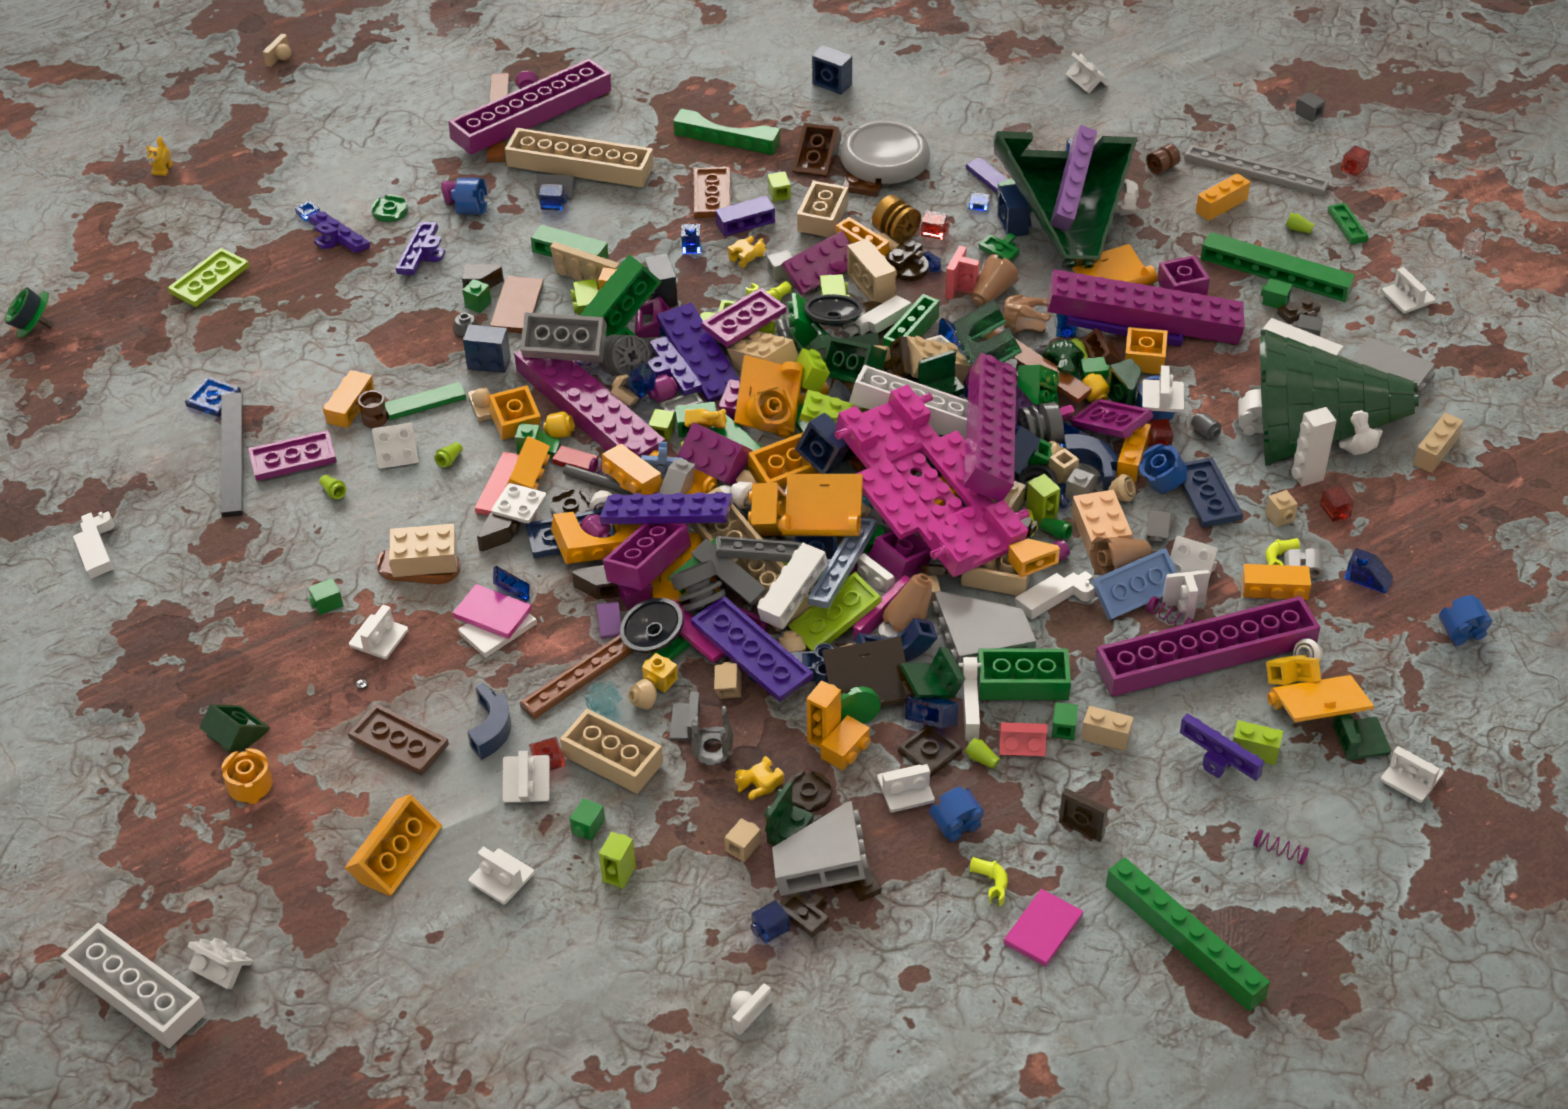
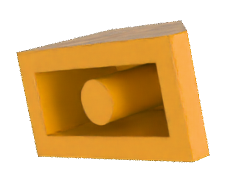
[1008,539,1060,577]

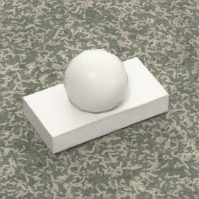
[730,984,771,1035]

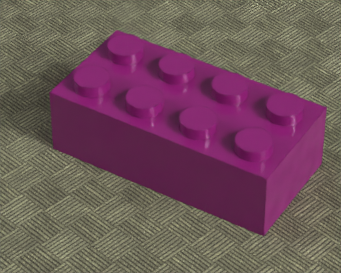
[603,523,691,591]

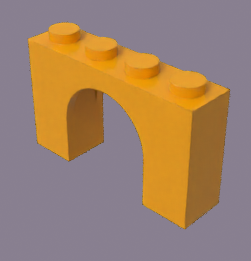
[551,512,643,564]

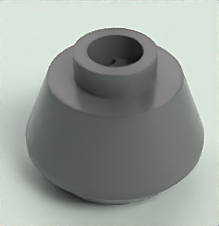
[453,313,479,337]

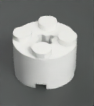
[1238,389,1263,436]

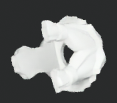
[1114,179,1139,216]
[1339,410,1383,455]

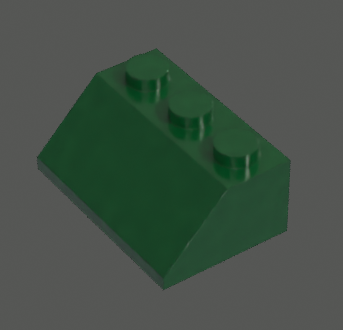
[823,336,887,383]

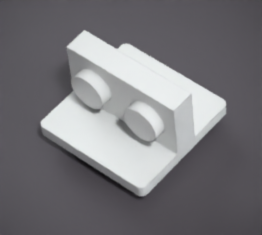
[1066,52,1108,94]
[1382,267,1435,313]
[1142,365,1184,413]
[372,423,419,469]
[491,483,546,524]
[1170,536,1218,578]
[857,553,897,598]
[1162,570,1210,620]
[349,605,408,659]
[1380,746,1444,803]
[503,751,550,803]
[877,764,935,813]
[468,846,534,905]
[188,938,253,989]

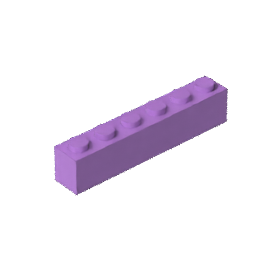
[1050,125,1097,231]

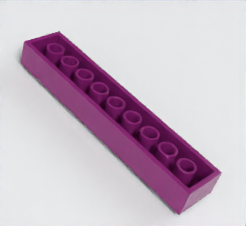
[448,58,611,155]
[1047,269,1245,345]
[514,350,665,458]
[964,353,1016,502]
[1095,596,1321,697]

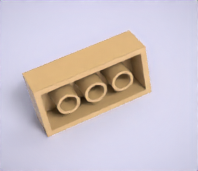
[560,709,663,794]

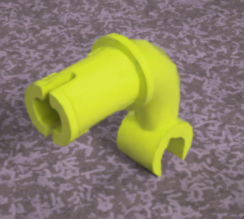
[746,281,792,301]
[1265,538,1300,565]
[969,857,1008,907]

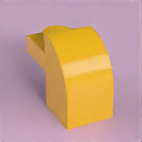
[1266,655,1321,685]

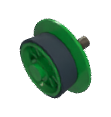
[5,287,54,338]

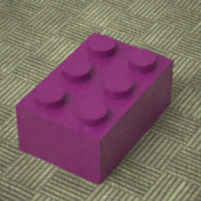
[677,422,753,486]

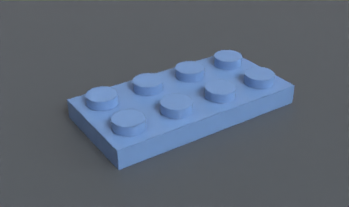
[1091,548,1177,620]

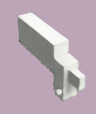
[843,295,912,337]
[73,511,115,579]
[1015,571,1095,620]
[959,657,981,741]

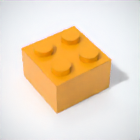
[1125,327,1168,374]
[489,385,541,440]
[748,482,787,536]

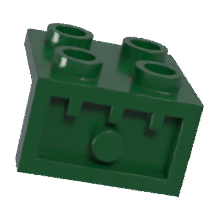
[918,350,964,396]
[900,647,965,698]
[1332,714,1391,761]
[764,782,814,846]

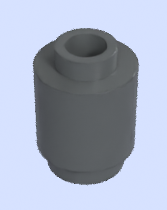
[1191,412,1221,440]

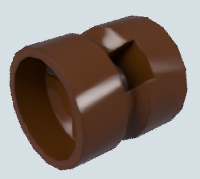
[1146,143,1181,175]
[358,390,388,428]

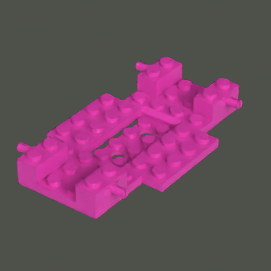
[835,384,1030,577]

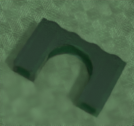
[953,299,1022,367]

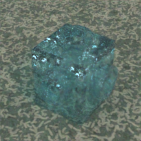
[583,681,623,714]

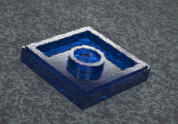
[185,377,241,417]

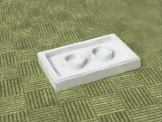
[458,596,537,658]

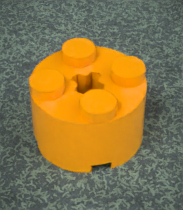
[747,385,793,431]
[222,748,274,804]

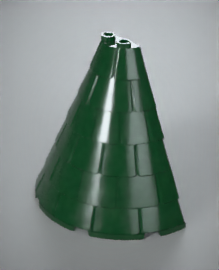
[993,131,1138,269]
[1260,329,1419,465]

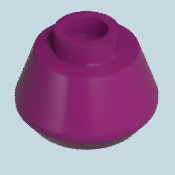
[515,71,539,89]
[441,180,456,205]

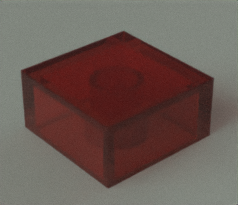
[529,737,565,771]

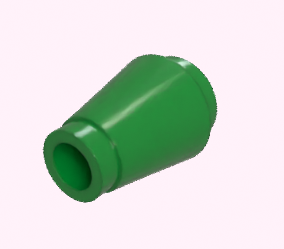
[1040,517,1073,541]

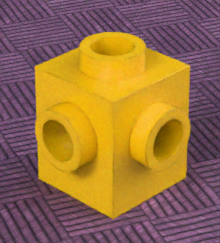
[642,653,678,693]

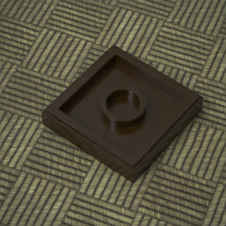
[898,723,963,778]
[1059,788,1108,842]

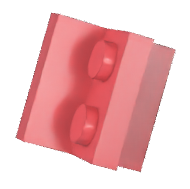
[945,246,980,299]
[999,722,1048,756]

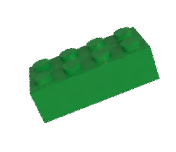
[580,254,662,336]
[977,648,1071,700]

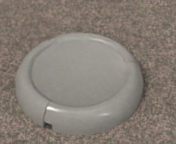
[840,121,930,184]

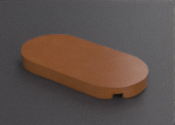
[376,547,461,584]

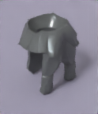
[691,706,734,766]

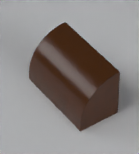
[1082,328,1122,366]

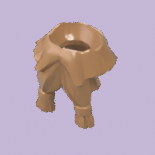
[1003,294,1050,333]

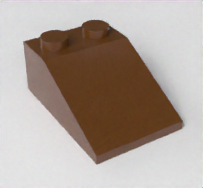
[792,123,842,176]

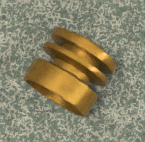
[872,195,921,244]

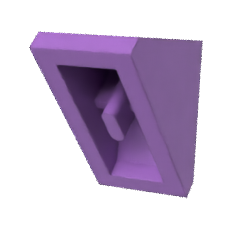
[596,601,621,639]

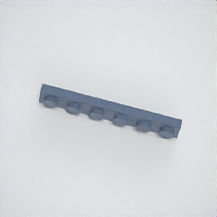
[808,517,878,609]

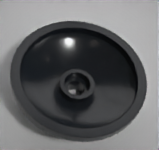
[804,294,863,327]
[620,598,684,653]

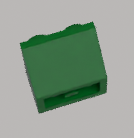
[788,293,818,348]
[1017,364,1059,406]

